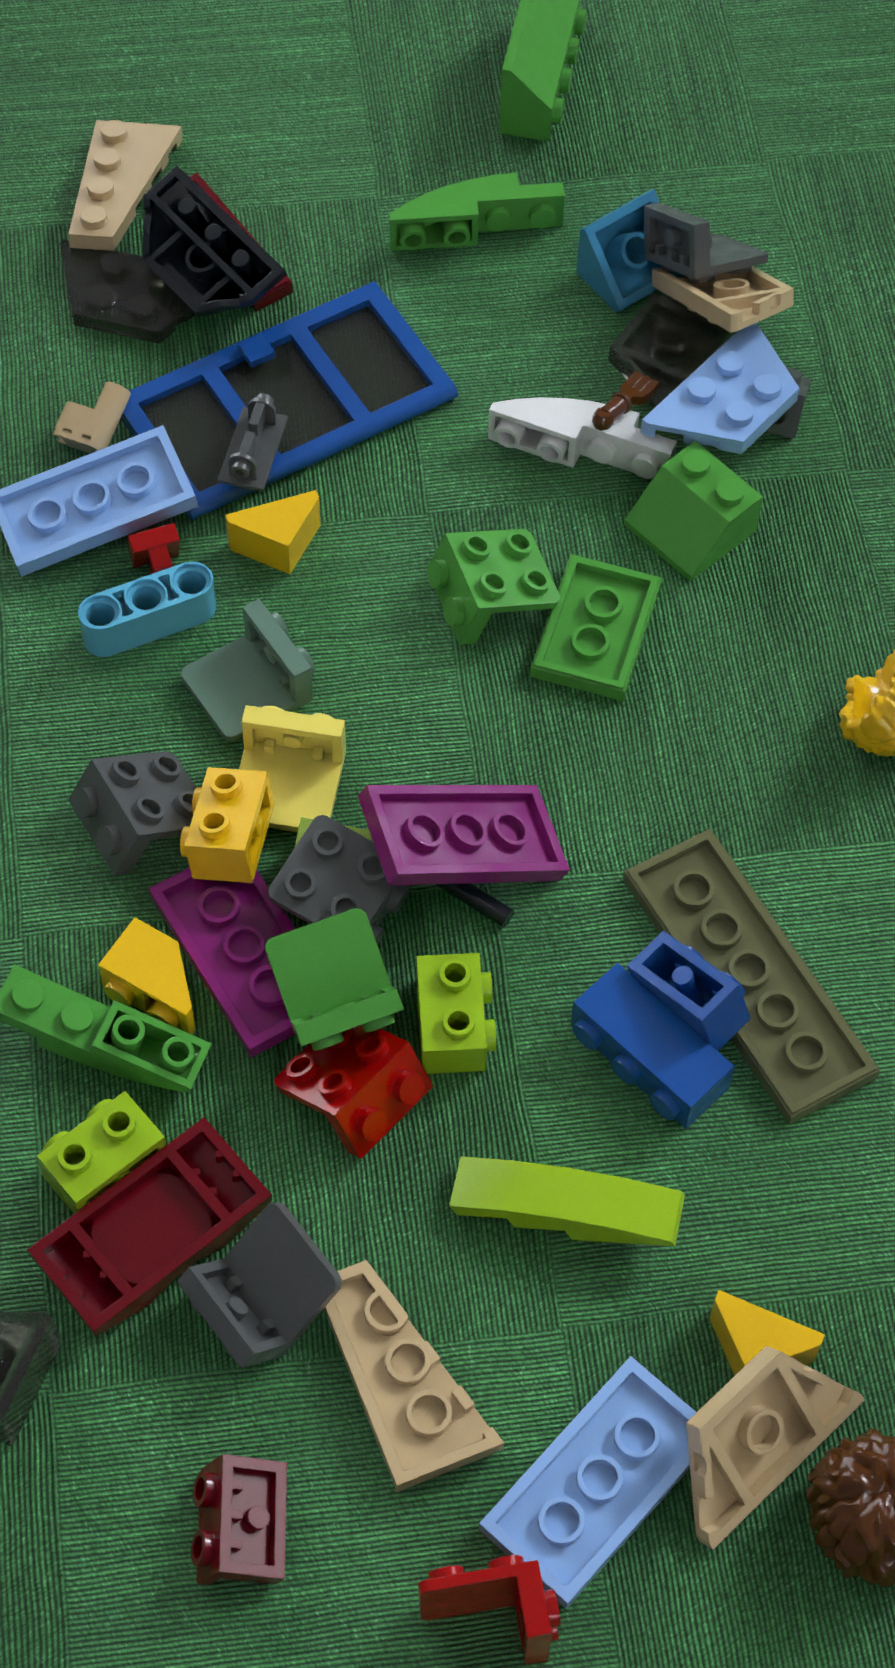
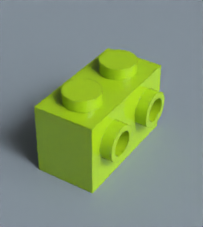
[416,953,496,1074]
[37,1091,166,1214]

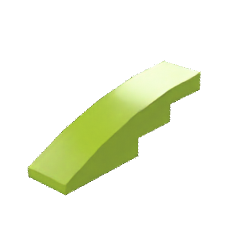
[449,1156,685,1247]

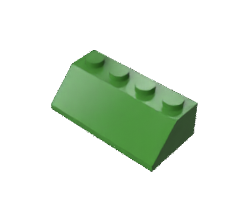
[499,0,587,141]

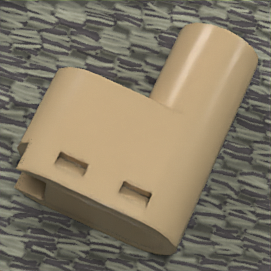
[53,382,131,454]

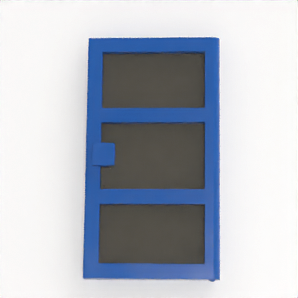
[120,281,458,521]

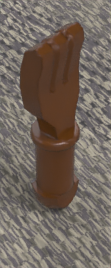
[592,371,660,431]

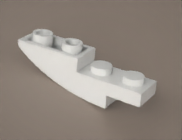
[488,397,677,479]

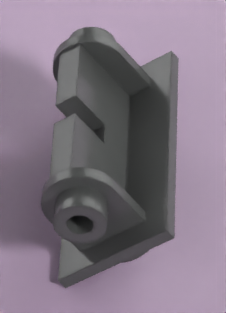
[218,393,288,492]

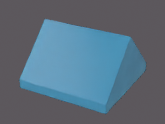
[576,189,683,312]

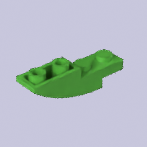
[389,172,565,251]
[0,964,212,1093]

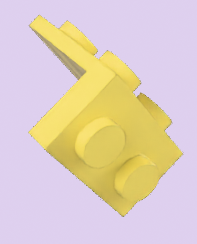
[239,705,346,832]

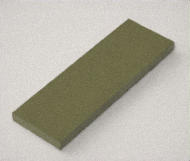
[623,829,880,1125]

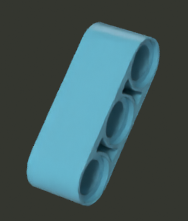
[78,562,216,657]

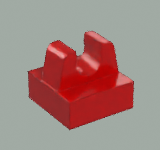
[128,523,180,574]

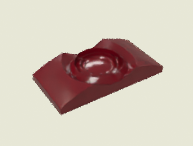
[27,1117,272,1336]

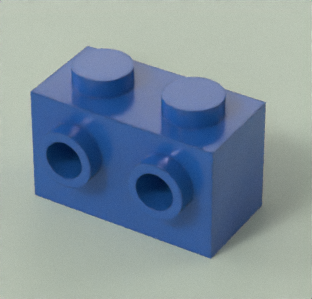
[627,930,751,1051]

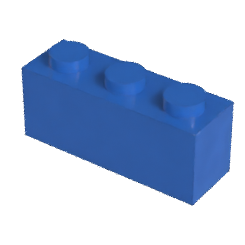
[571,962,735,1129]

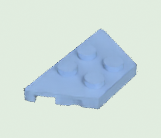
[641,323,800,454]

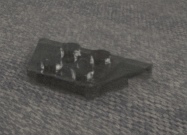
[60,239,195,344]
[608,295,736,409]

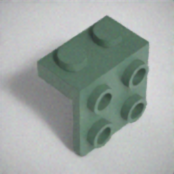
[181,598,315,742]

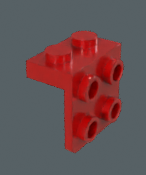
[274,1025,434,1159]
[418,1555,561,1665]

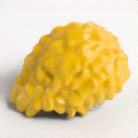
[839,650,895,757]

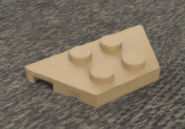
[652,266,793,333]
[686,1346,865,1549]

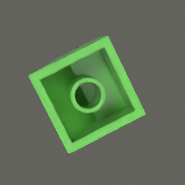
[624,440,763,582]

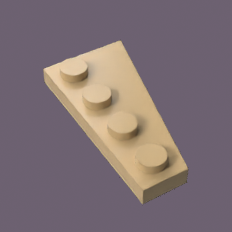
[68,120,183,251]
[324,1260,504,1492]

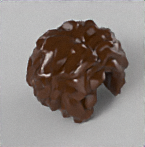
[806,1428,895,1587]

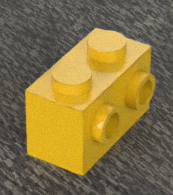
[180,767,274,883]

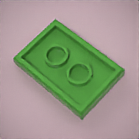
[530,554,662,701]

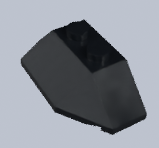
[142,165,288,318]

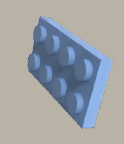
[0,425,199,577]
[479,1356,696,1609]

